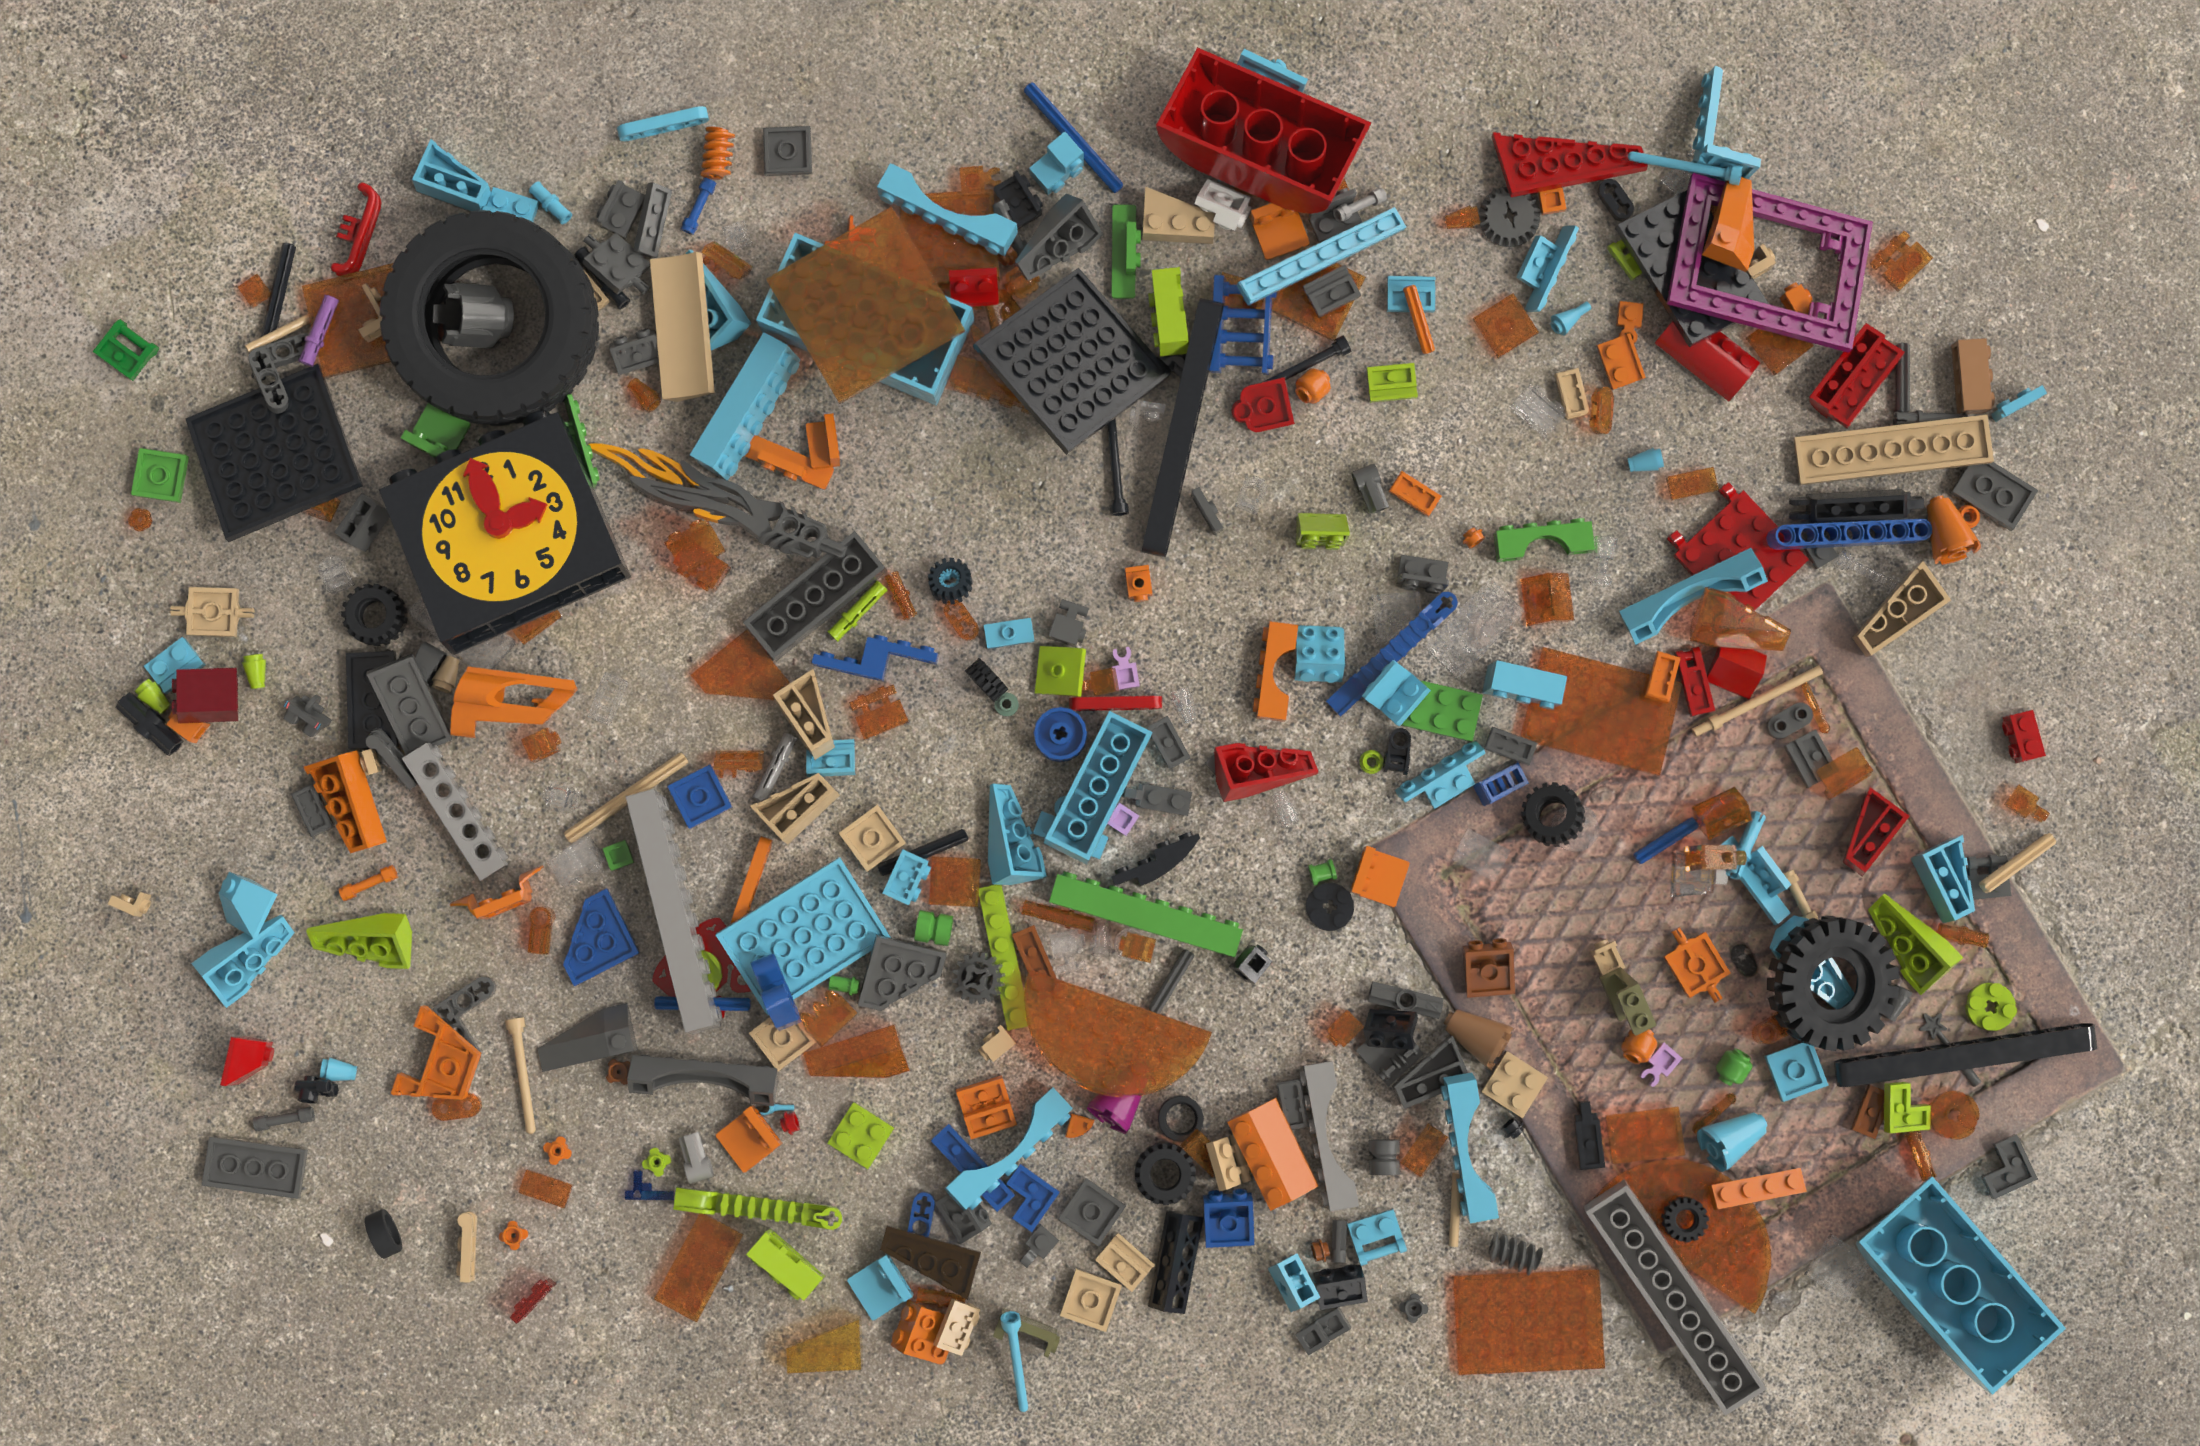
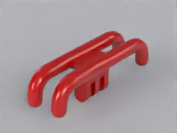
[330,182,382,278]

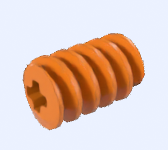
[700,126,735,180]

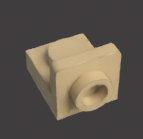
[1747,244,1776,279]
[359,749,382,776]
[108,892,151,917]

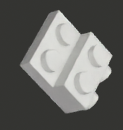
[1194,179,1252,231]

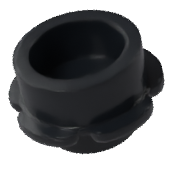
[1501,1117,1524,1139]

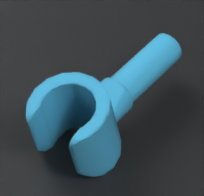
[760,1104,794,1115]

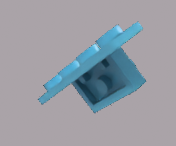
[1516,225,1579,312]
[1395,741,1486,809]
[1717,836,1791,925]

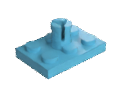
[1237,49,1308,93]

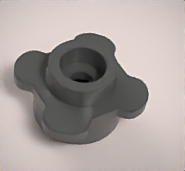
[1399,1293,1428,1323]

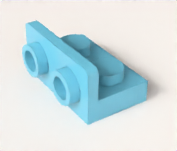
[482,187,540,222]
[882,849,932,905]

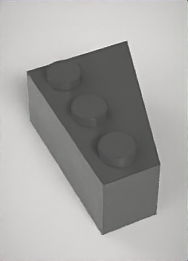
[1392,1035,1468,1109]

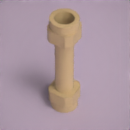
[1783,869,1818,919]

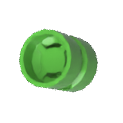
[914,910,953,946]

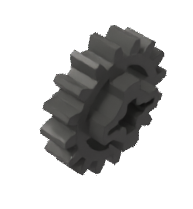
[952,952,1005,1005]

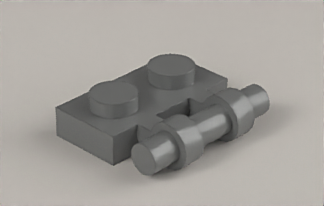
[1966,854,2012,900]

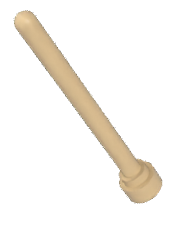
[505,1017,536,1134]

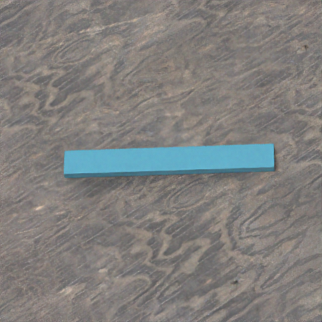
[1236,207,1406,305]

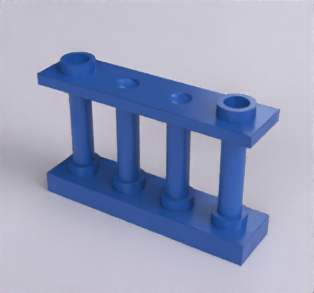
[1210,275,1277,375]

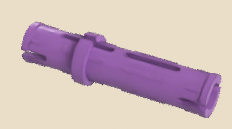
[298,295,339,367]

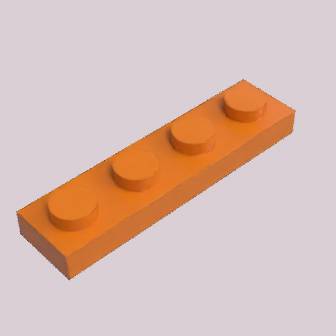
[1708,1168,1807,1210]

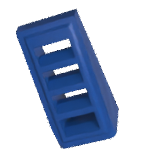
[1473,762,1529,806]

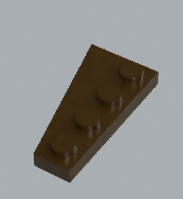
[880,1225,981,1300]

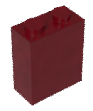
[172,668,239,723]

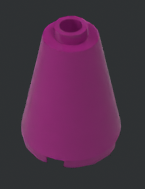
[1087,1064,1148,1134]

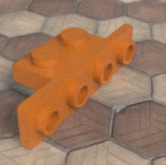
[744,435,834,490]

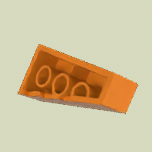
[304,750,387,854]

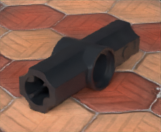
[115,692,184,756]

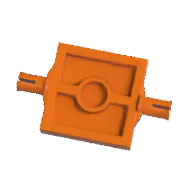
[1663,927,1731,1003]

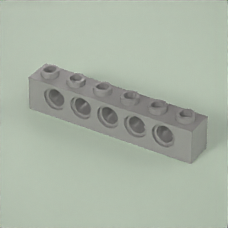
[402,743,509,881]

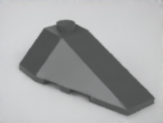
[1015,194,1103,281]
[538,1003,638,1072]

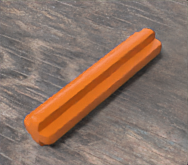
[1403,285,1435,354]

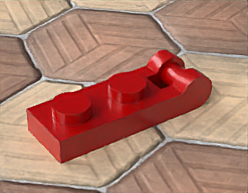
[1674,646,1715,717]

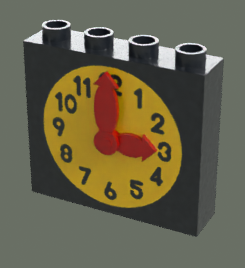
[379,411,631,655]

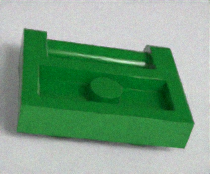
[93,319,159,381]

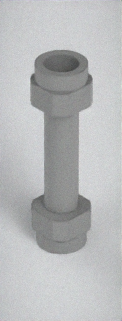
[1333,188,1387,222]

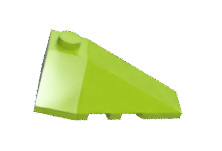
[1868,894,1963,995]
[306,913,412,969]

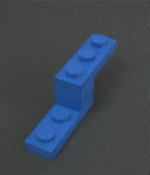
[812,634,939,682]

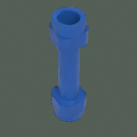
[681,177,717,235]

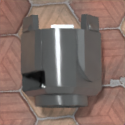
[432,283,514,348]

